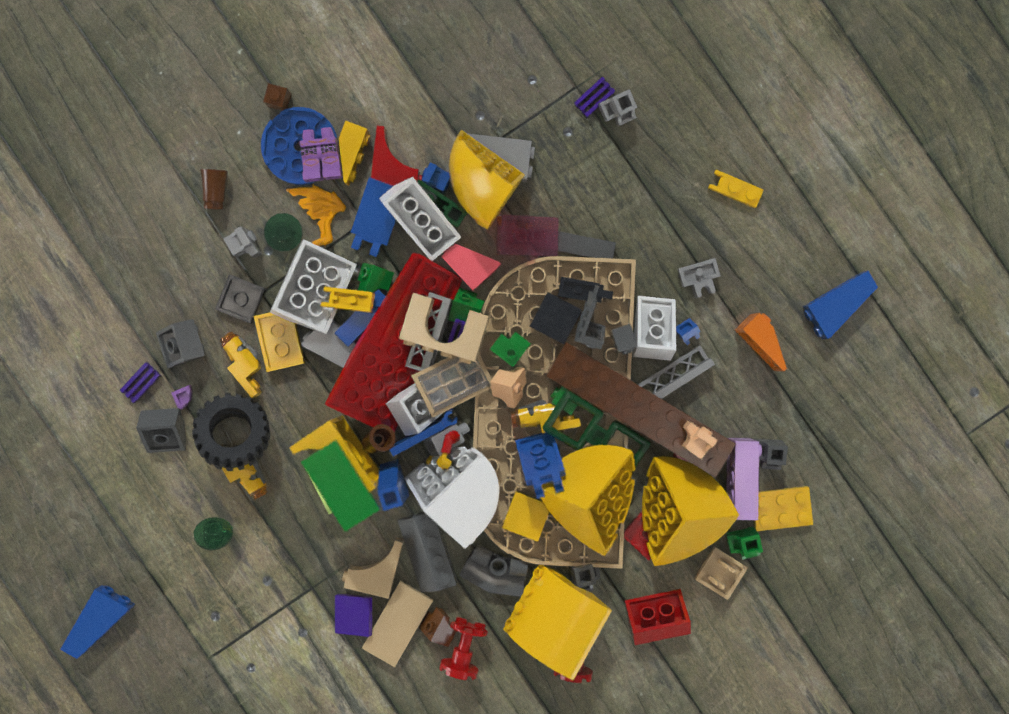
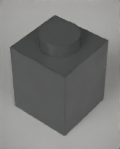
[610,324,637,355]

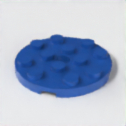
[261,107,339,185]

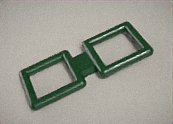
[543,391,651,473]

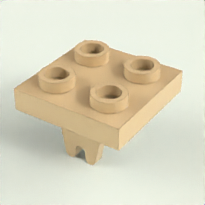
[694,546,748,600]

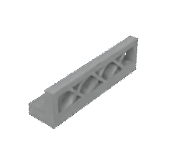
[405,292,454,371]
[637,345,715,399]

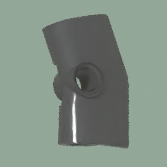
[460,543,528,597]

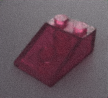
[496,215,559,256]

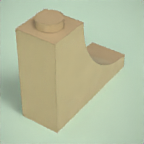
[342,538,404,599]

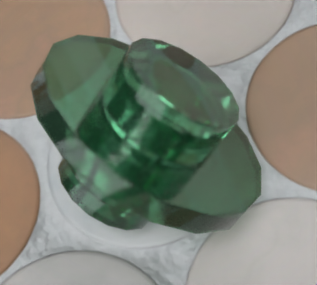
[264,213,303,252]
[193,517,233,550]

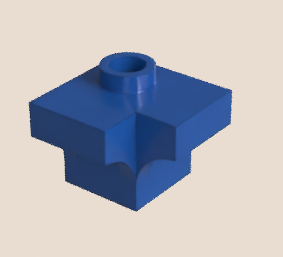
[422,162,450,194]

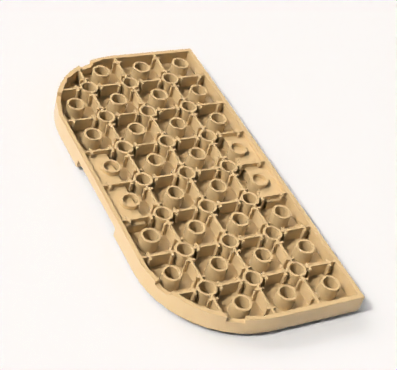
[473,256,636,569]

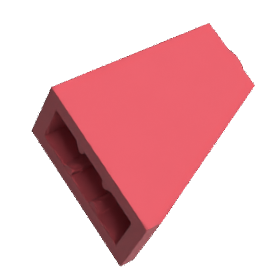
[441,243,501,292]

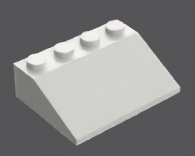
[270,239,357,334]

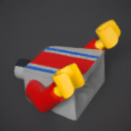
[423,422,470,470]

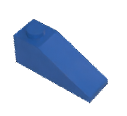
[334,289,386,347]

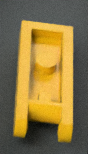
[708,170,763,208]
[320,287,375,313]

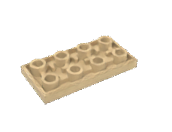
[362,581,433,667]

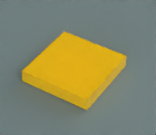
[502,491,549,542]

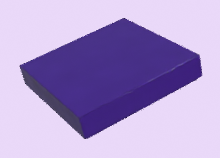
[335,594,372,637]

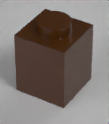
[263,83,292,111]

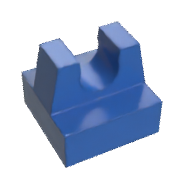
[676,318,701,345]

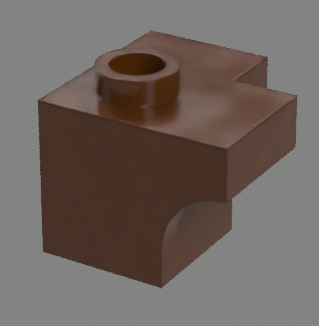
[419,607,457,647]

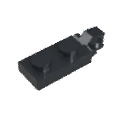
[558,277,613,303]

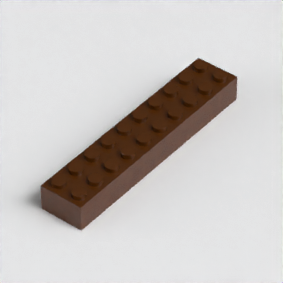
[545,342,736,477]

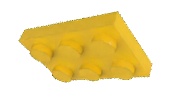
[254,312,305,372]
[754,486,813,531]

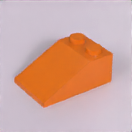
[735,313,787,371]

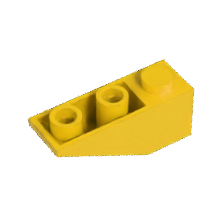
[339,120,371,186]

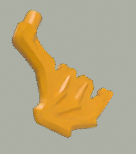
[286,184,346,247]

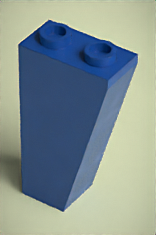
[803,271,878,339]
[377,459,410,511]
[60,585,135,659]

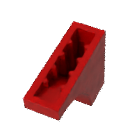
[371,126,422,186]

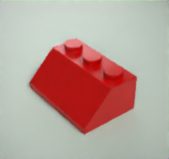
[625,589,691,645]

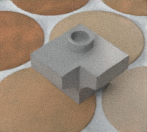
[598,89,637,126]
[224,226,262,258]

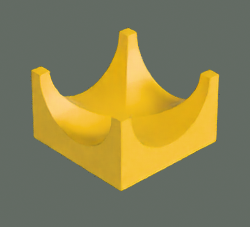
[289,415,379,492]

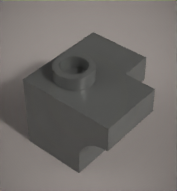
[754,439,788,470]
[568,560,601,591]

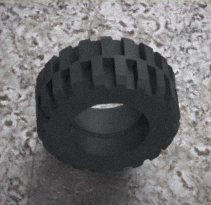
[192,393,270,471]

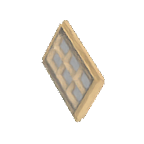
[412,354,492,418]

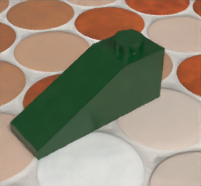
[417,180,467,230]

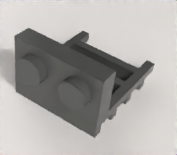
[575,285,606,349]

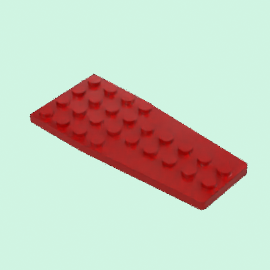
[325,253,462,432]

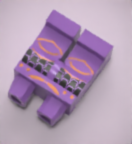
[300,127,343,182]

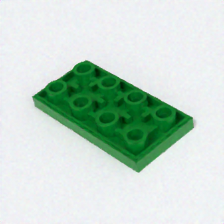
[301,439,381,532]

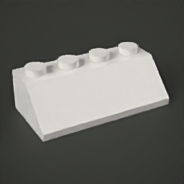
[379,177,461,261]

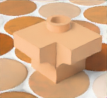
[490,367,526,409]
[682,421,718,459]

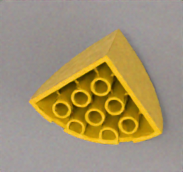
[449,130,525,229]
[541,445,635,556]
[642,456,739,566]

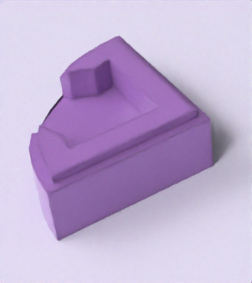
[172,385,192,410]

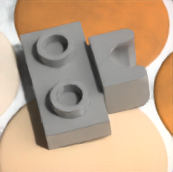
[677,258,721,298]

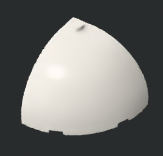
[404,447,499,549]

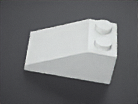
[633,296,676,361]
[386,375,452,436]

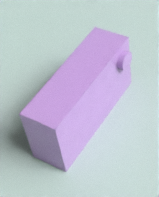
[726,438,762,520]

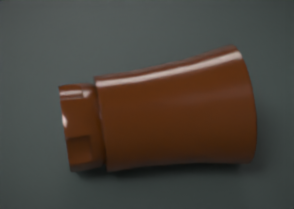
[200,169,228,210]
[361,424,396,454]

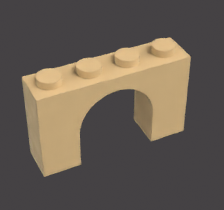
[399,293,490,364]

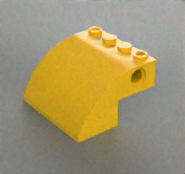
[503,565,612,680]

